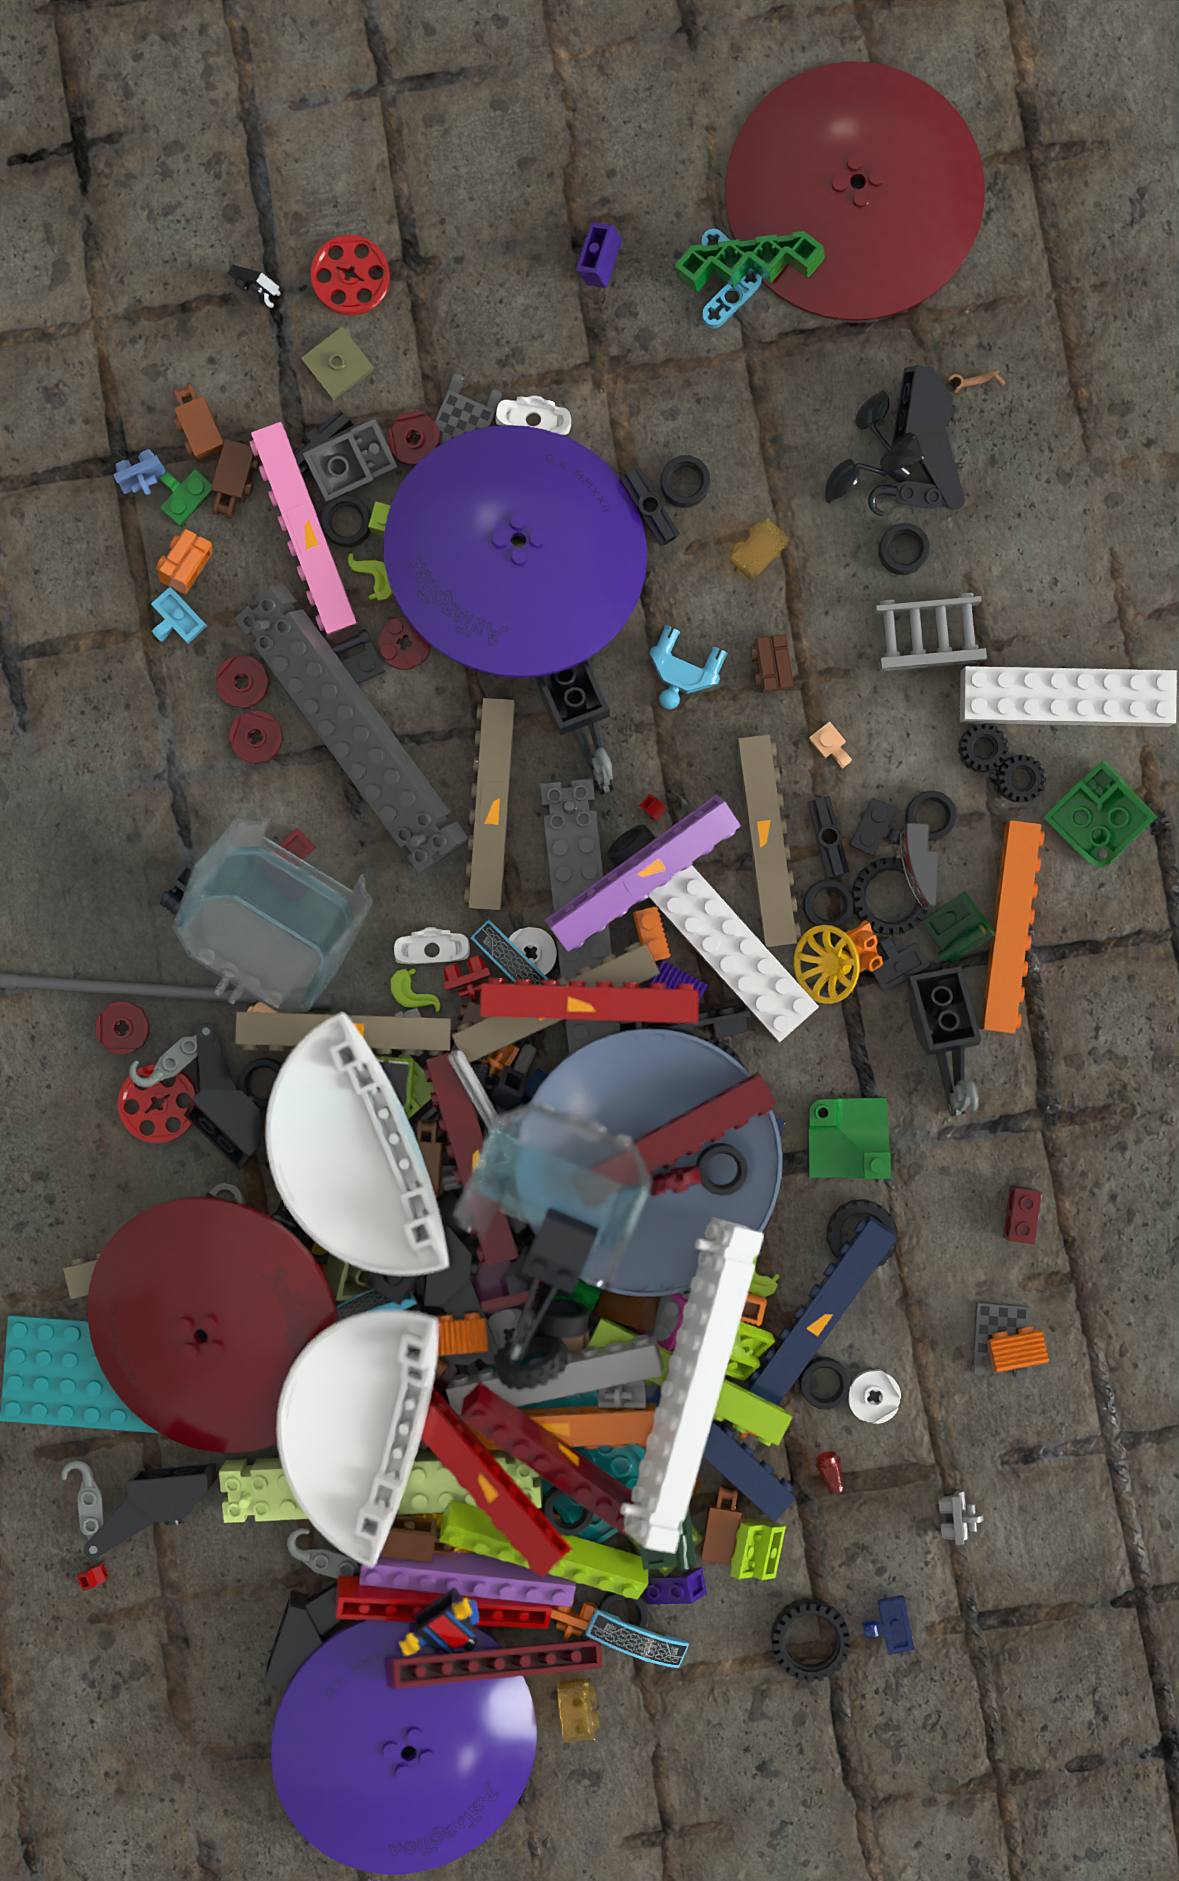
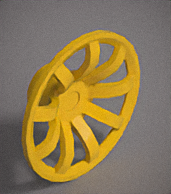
[794,925,859,1004]

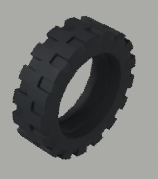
[826,1199,898,1267]
[494,1331,568,1390]

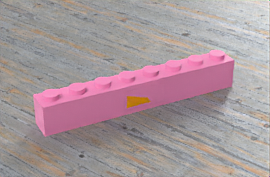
[249,422,358,635]

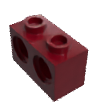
[1003,1186,1042,1245]

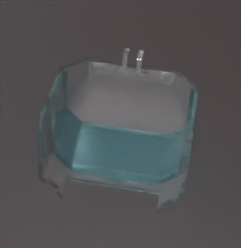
[172,817,373,1013]
[454,1102,652,1290]

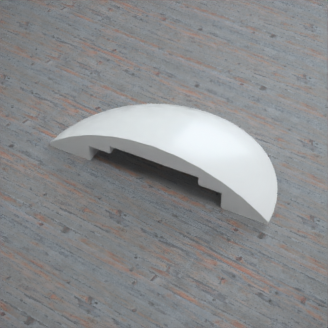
[266,1012,449,1275]
[277,1310,438,1568]

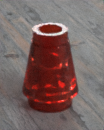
[815,1451,844,1493]

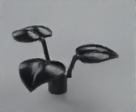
[825,390,925,504]

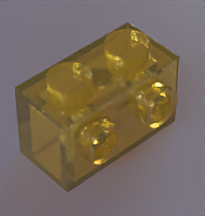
[557,1678,600,1743]

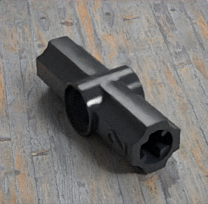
[293,410,354,475]
[620,467,680,547]
[807,796,850,878]

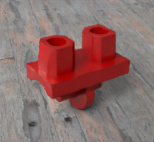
[443,955,492,1002]

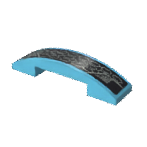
[471,920,549,985]
[336,1289,417,1322]
[585,1609,689,1668]

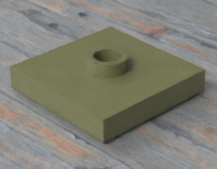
[301,327,375,401]

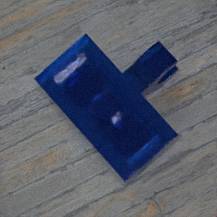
[862,1595,915,1655]

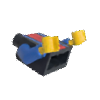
[399,1588,479,1655]

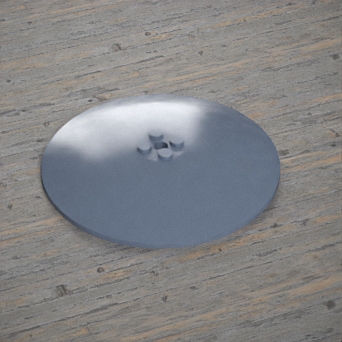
[515,1029,782,1296]

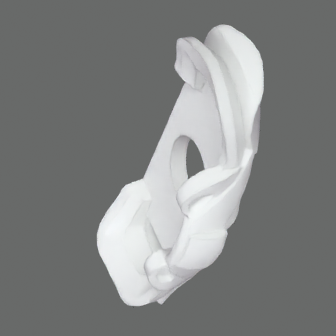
[496,396,571,435]
[394,927,470,964]

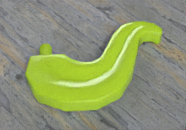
[348,553,393,601]
[391,968,441,1012]
[748,1255,779,1297]

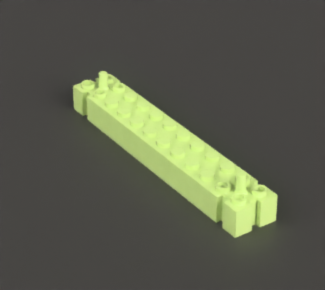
[219,1450,544,1523]

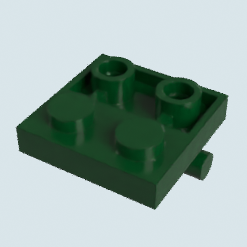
[921,891,996,964]
[640,1508,696,1570]

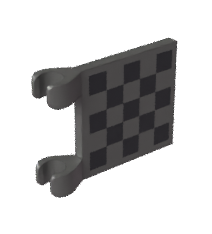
[435,373,503,444]
[971,1303,1030,1379]

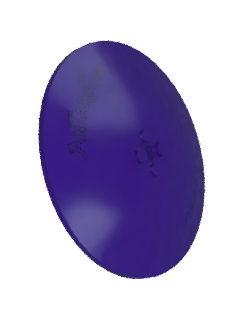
[384,425,647,678]
[271,1620,537,1874]

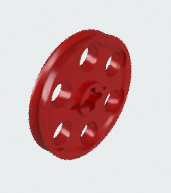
[311,235,390,315]
[118,1064,197,1143]

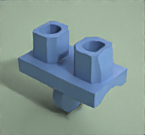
[113,449,166,495]

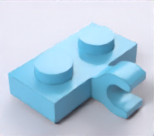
[151,587,207,644]

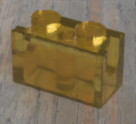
[730,518,790,582]

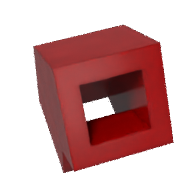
[639,794,667,821]
[76,1562,109,1591]

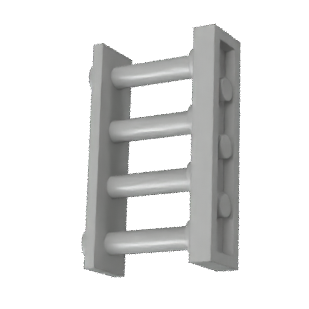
[873,593,987,672]

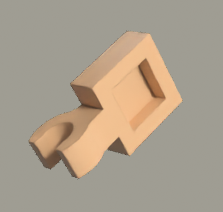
[809,722,852,769]

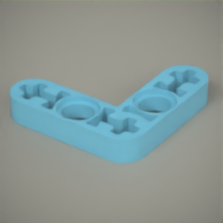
[701,229,762,329]

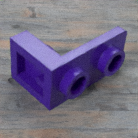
[644,1567,707,1604]

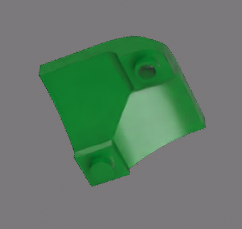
[1043,760,1157,867]
[808,1097,891,1179]

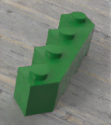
[674,231,825,293]

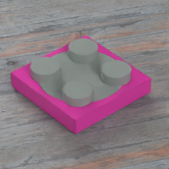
[637,1293,688,1351]

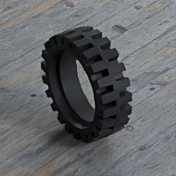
[851,857,928,935]
[771,1598,851,1682]

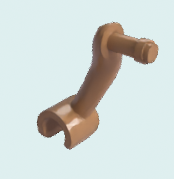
[947,370,1006,393]

